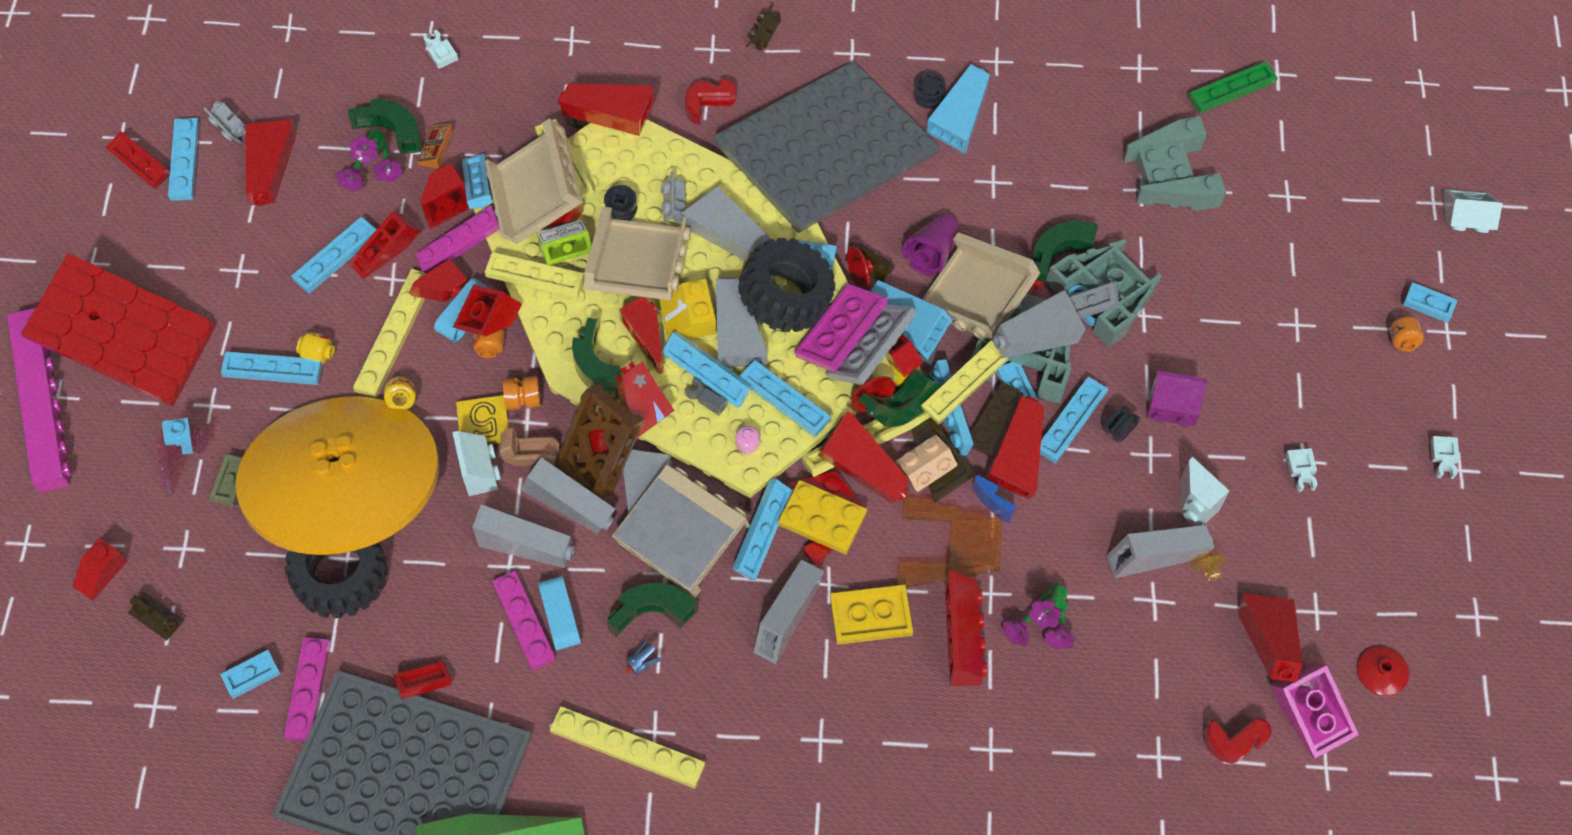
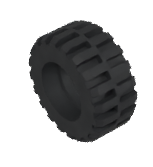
[738,238,835,332]
[285,542,388,619]

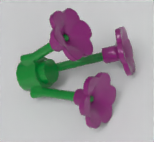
[336,129,403,191]
[1002,584,1075,649]

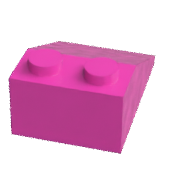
[1270,661,1359,759]

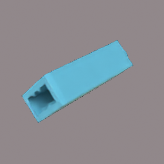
[926,64,990,154]
[870,280,953,360]

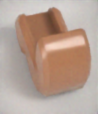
[499,427,560,466]

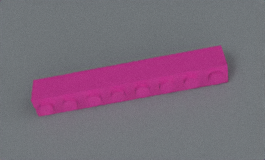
[7,308,72,493]

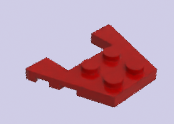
[761,471,863,568]

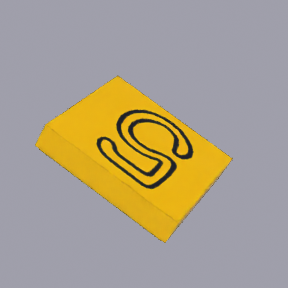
[456,395,509,444]

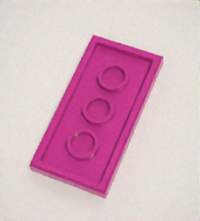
[794,283,888,373]

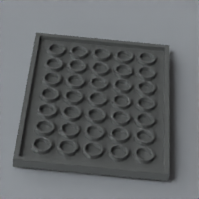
[713,61,940,233]
[272,670,532,835]

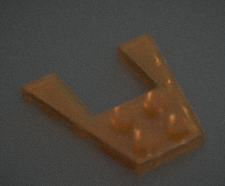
[897,493,1002,588]

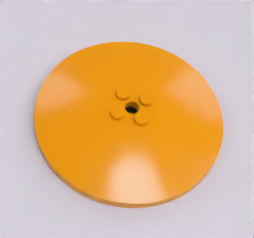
[236,396,439,555]

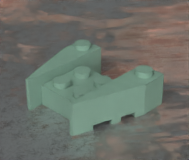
[1123,116,1226,211]
[1045,239,1162,347]
[972,308,1071,404]

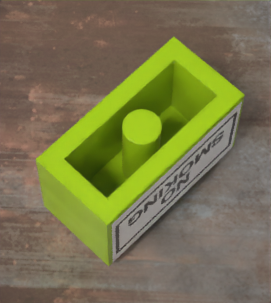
[536,220,592,265]

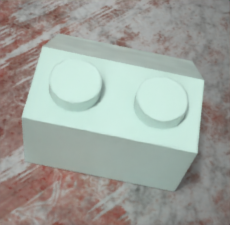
[1443,189,1503,233]
[453,431,501,496]
[1180,457,1229,526]

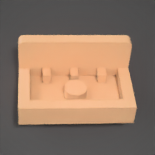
[895,435,957,492]

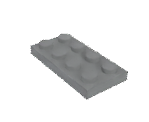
[825,304,917,385]

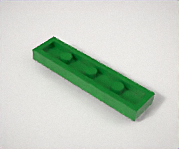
[1188,61,1278,114]

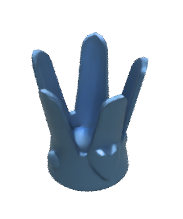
[625,639,663,676]

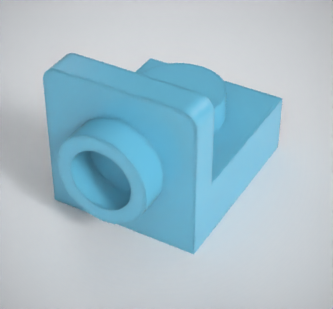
[162,418,193,455]

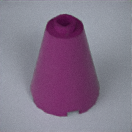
[902,214,958,276]

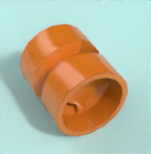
[503,376,541,411]

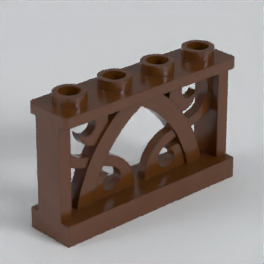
[555,385,645,499]

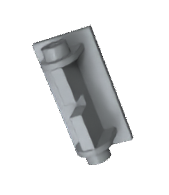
[203,101,245,144]
[661,172,686,224]

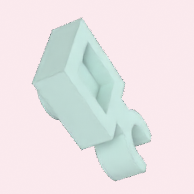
[423,30,458,69]
[1430,436,1460,479]
[1285,448,1317,492]

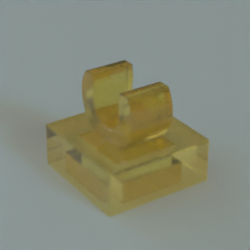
[1191,553,1226,581]

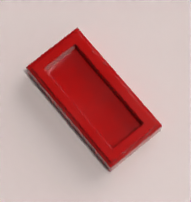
[393,661,452,699]

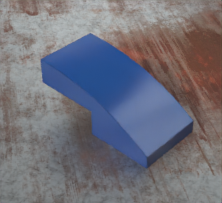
[972,475,1016,523]

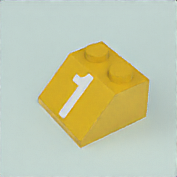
[659,279,716,340]

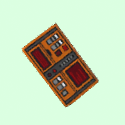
[417,124,453,169]

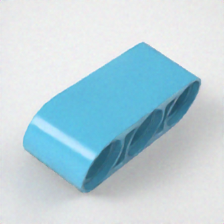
[434,278,492,343]
[538,576,581,651]

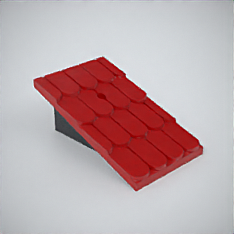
[21,253,216,407]

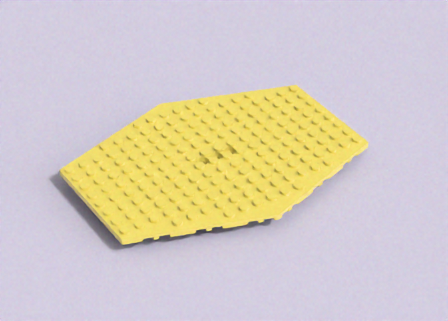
[473,120,896,498]

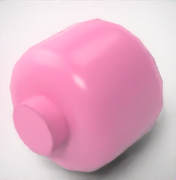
[735,426,760,454]

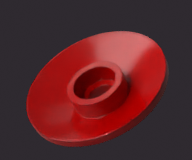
[847,246,873,290]
[850,376,895,412]
[1357,646,1409,696]

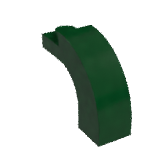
[348,99,423,154]
[1032,221,1098,285]
[572,318,621,400]
[859,369,943,427]
[607,583,698,637]

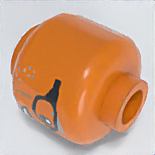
[1389,316,1424,352]

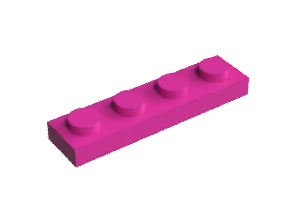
[416,206,500,273]
[492,571,556,671]
[284,637,331,741]

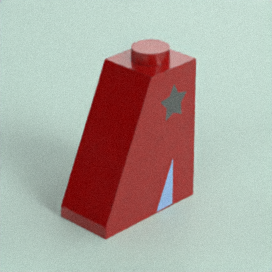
[615,360,675,438]

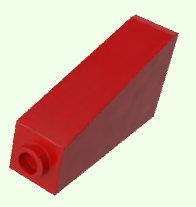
[558,84,654,136]
[245,120,296,206]
[985,396,1044,500]
[818,411,910,504]
[1238,593,1303,682]

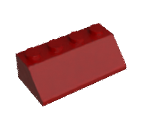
[945,571,987,686]

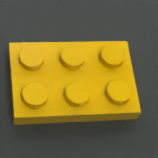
[778,480,867,555]
[830,585,913,645]

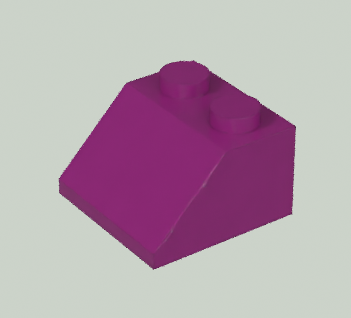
[1147,371,1207,427]

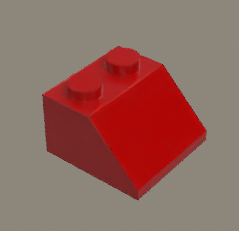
[420,163,470,229]
[453,285,522,337]

